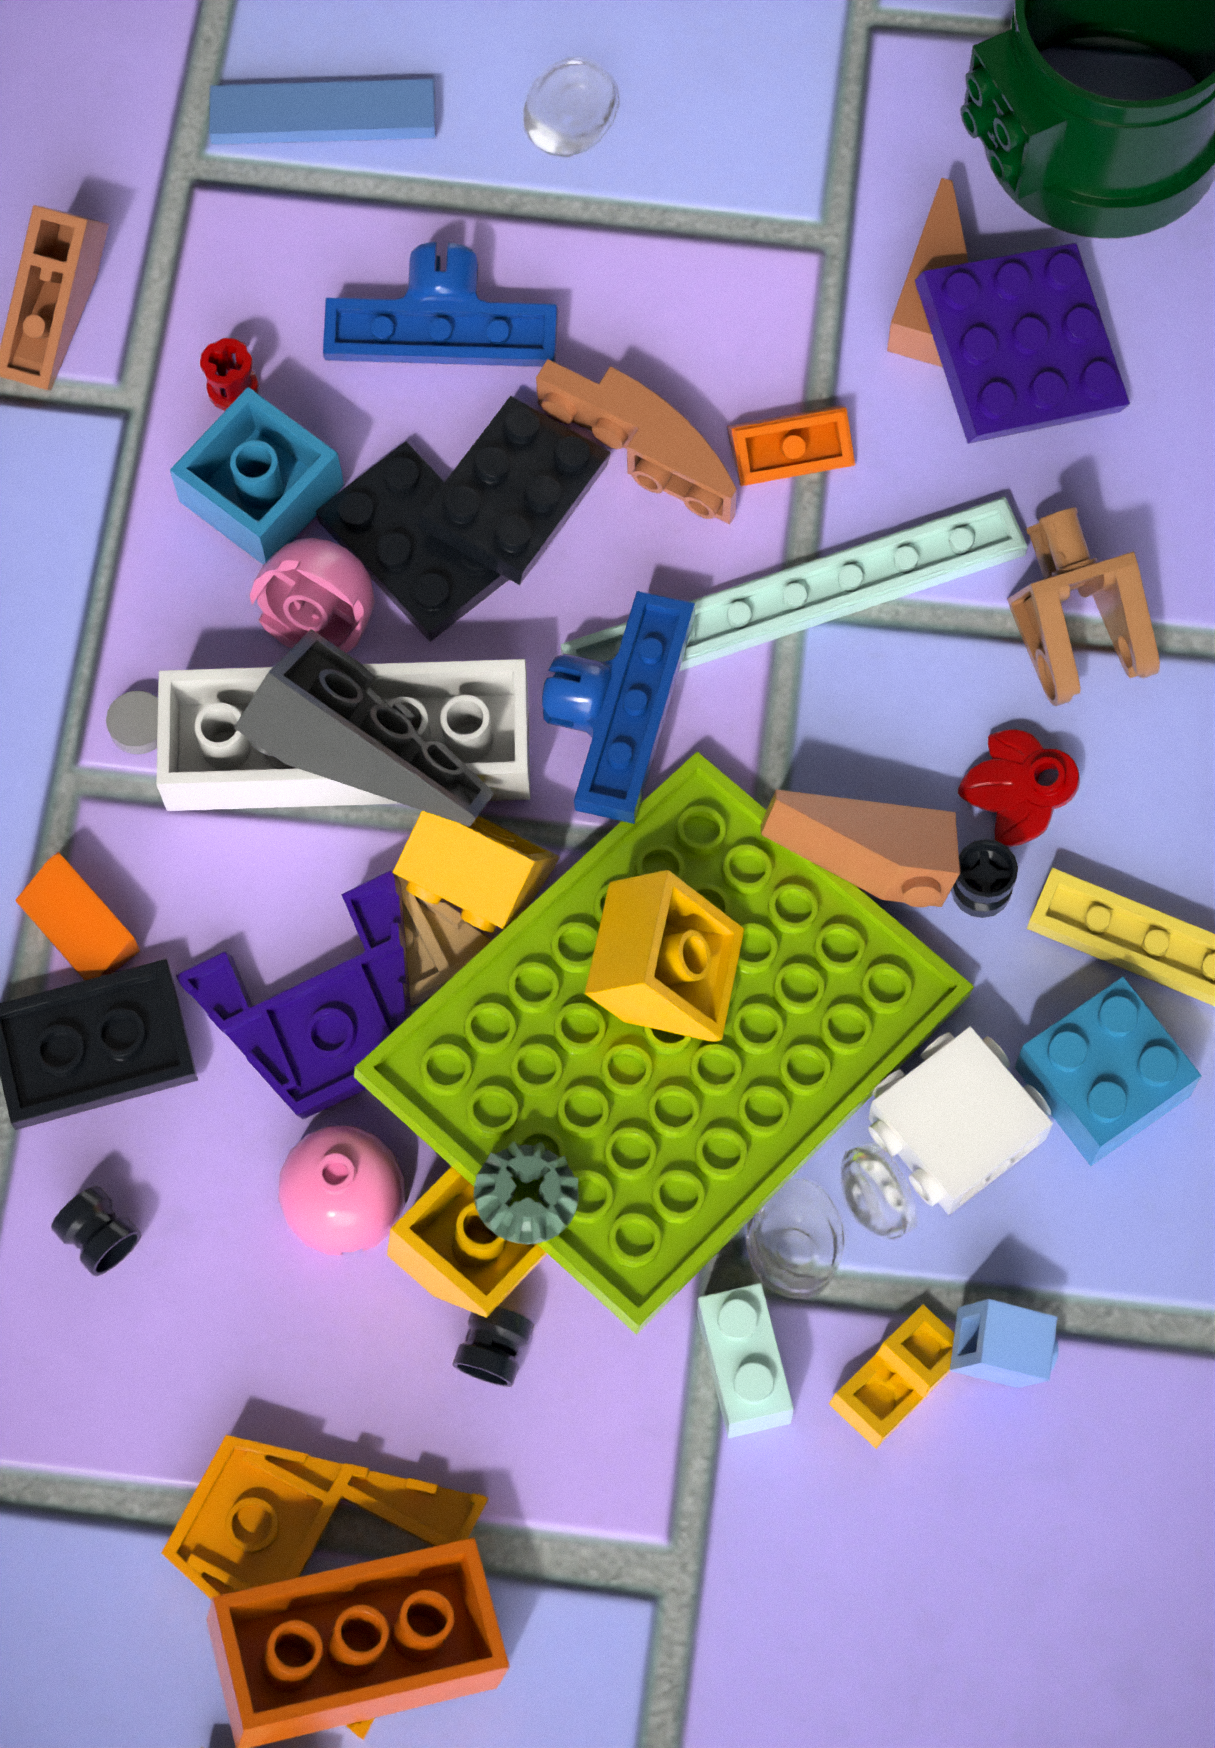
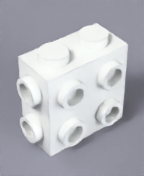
[868,1026,1053,1215]

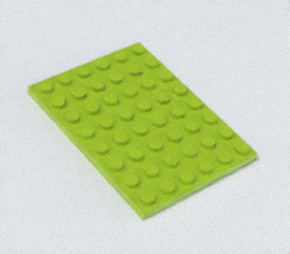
[354,752,974,1335]

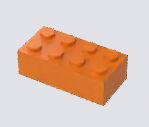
[206,1537,510,1748]

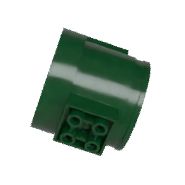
[960,0,1215,239]

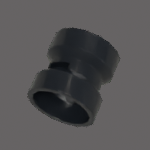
[951,839,1018,918]
[51,1186,141,1276]
[452,1306,534,1387]

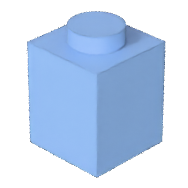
[950,1299,1059,1388]

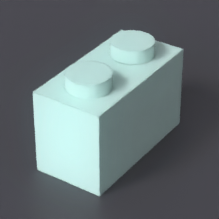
[697,1283,794,1439]

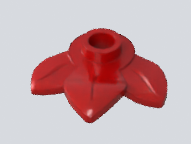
[958,729,1080,847]

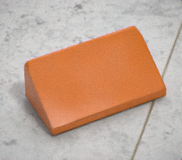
[727,406,855,486]
[15,852,140,981]

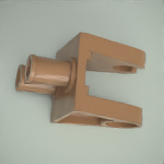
[1007,507,1160,706]

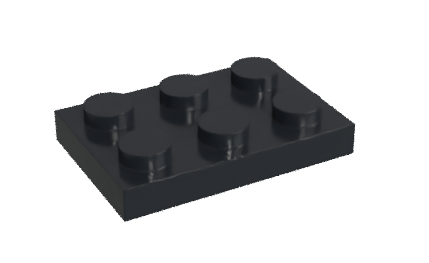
[418,396,611,585]
[316,441,509,642]
[0,959,198,1130]

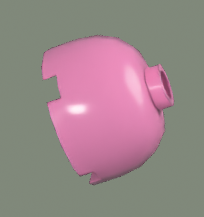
[250,538,375,653]
[278,1126,405,1255]

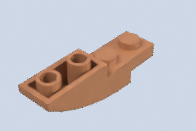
[536,359,737,524]

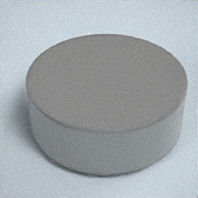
[106,691,158,754]

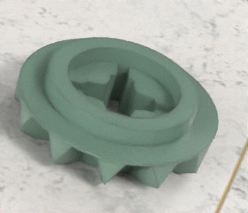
[474,1141,579,1244]

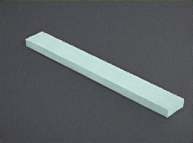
[560,497,1028,671]

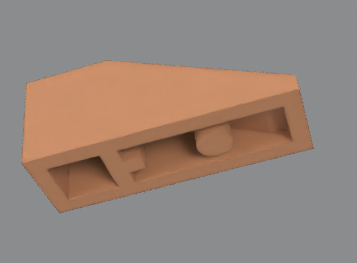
[887,178,969,367]
[0,205,109,390]
[760,789,960,907]

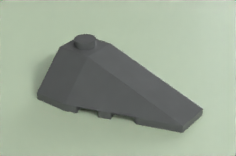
[234,629,494,827]

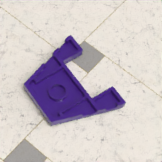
[176,870,411,1120]

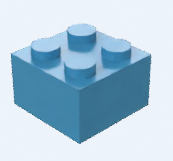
[170,387,344,565]
[1014,976,1202,1166]

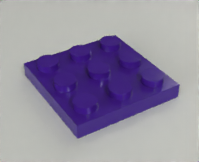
[914,243,1130,444]

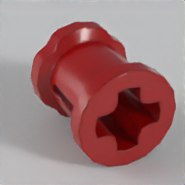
[200,338,259,411]

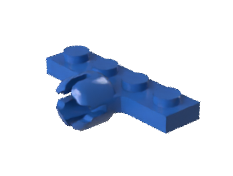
[323,242,558,367]
[542,591,695,824]

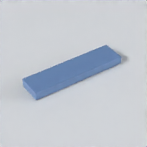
[209,79,435,145]

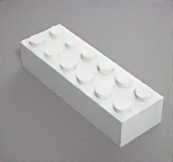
[156,659,530,811]

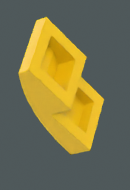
[829,1304,954,1449]

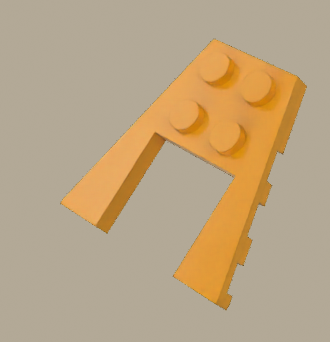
[161,1435,488,1740]

